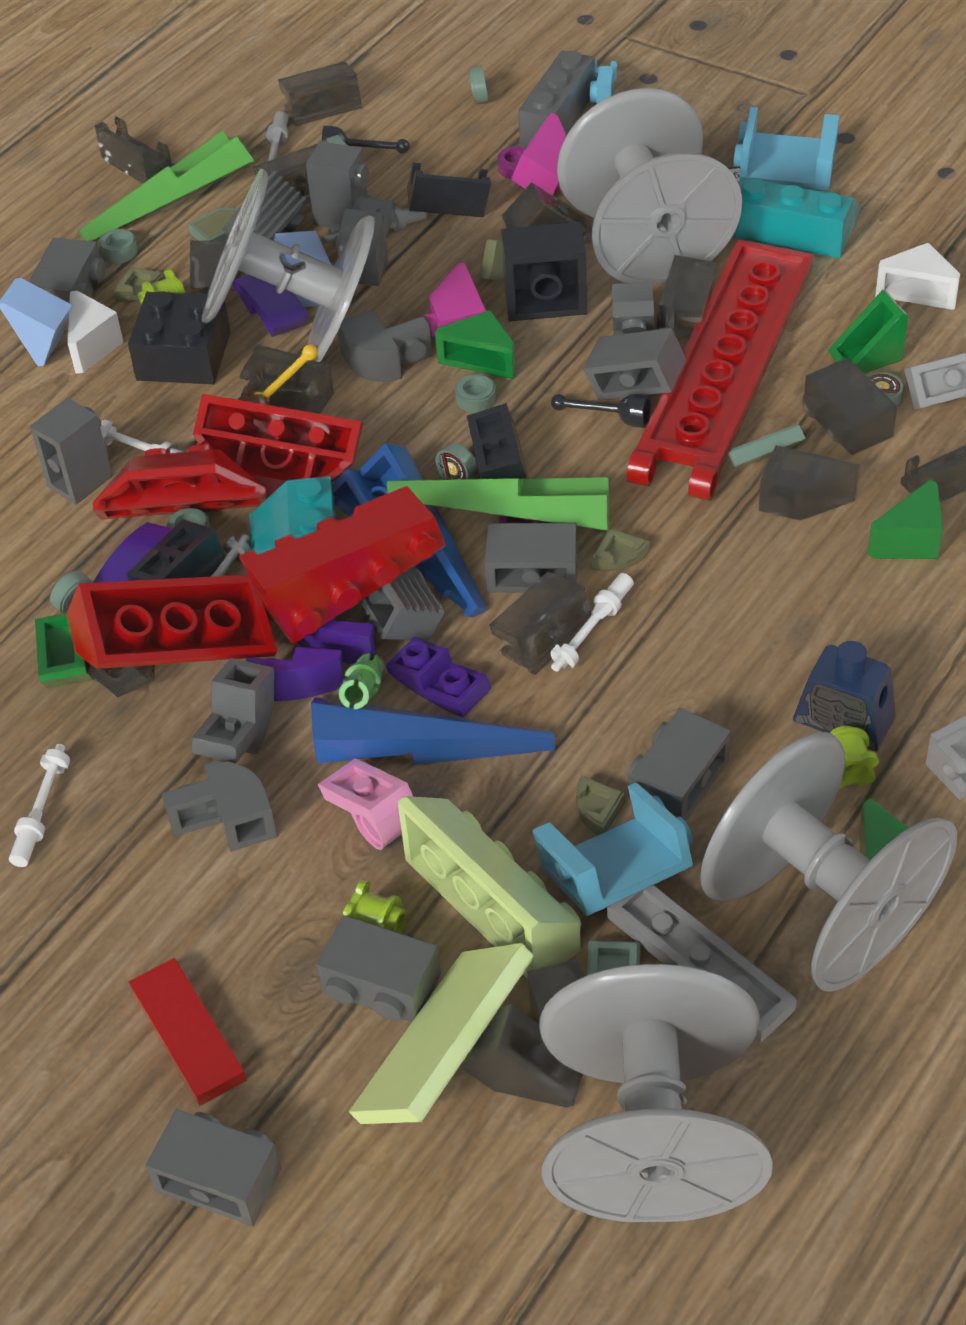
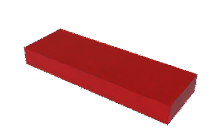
[128,957,247,1106]

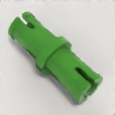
[339,653,385,709]

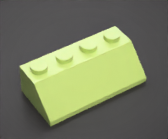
[398,796,581,986]

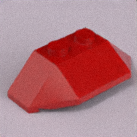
[193,394,364,495]
[92,445,269,520]

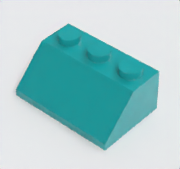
[732,177,860,259]
[249,476,336,615]

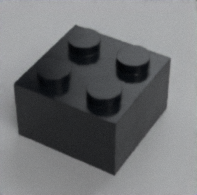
[501,222,587,322]
[128,291,231,385]

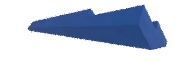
[332,443,488,617]
[311,697,555,765]

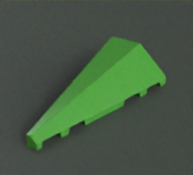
[78,131,254,241]
[387,477,610,530]

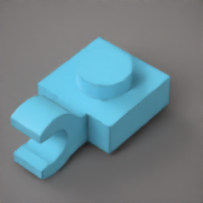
[590,61,617,104]

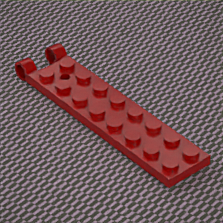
[626,239,813,501]

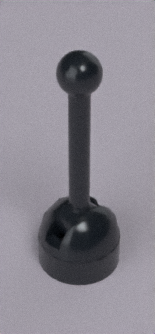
[322,126,410,154]
[551,394,651,428]

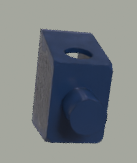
[793,641,896,751]

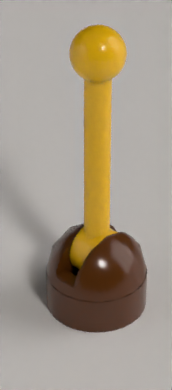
[237,344,318,405]

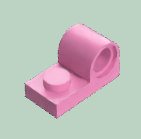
[318,758,413,850]

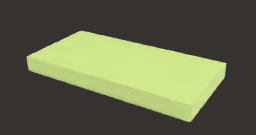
[349,943,534,1124]

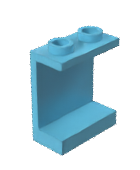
[733,107,840,191]
[532,782,693,916]

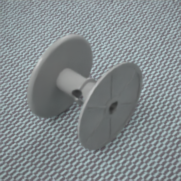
[557,88,742,285]
[202,169,375,367]
[700,732,957,992]
[539,964,773,1222]

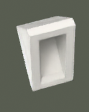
[875,243,960,310]
[68,291,124,374]

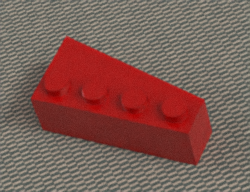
[239,486,446,644]

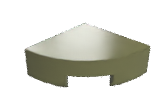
[480,239,504,280]
[113,267,166,302]
[591,528,650,571]
[576,775,625,835]

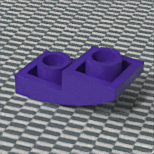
[232,275,309,337]
[93,522,173,583]
[296,618,377,664]
[385,637,492,718]
[246,647,345,701]

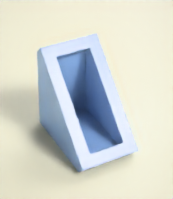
[0,278,72,366]

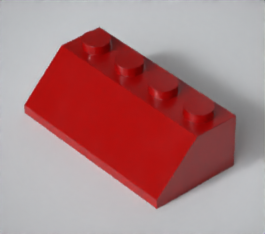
[67,575,278,669]

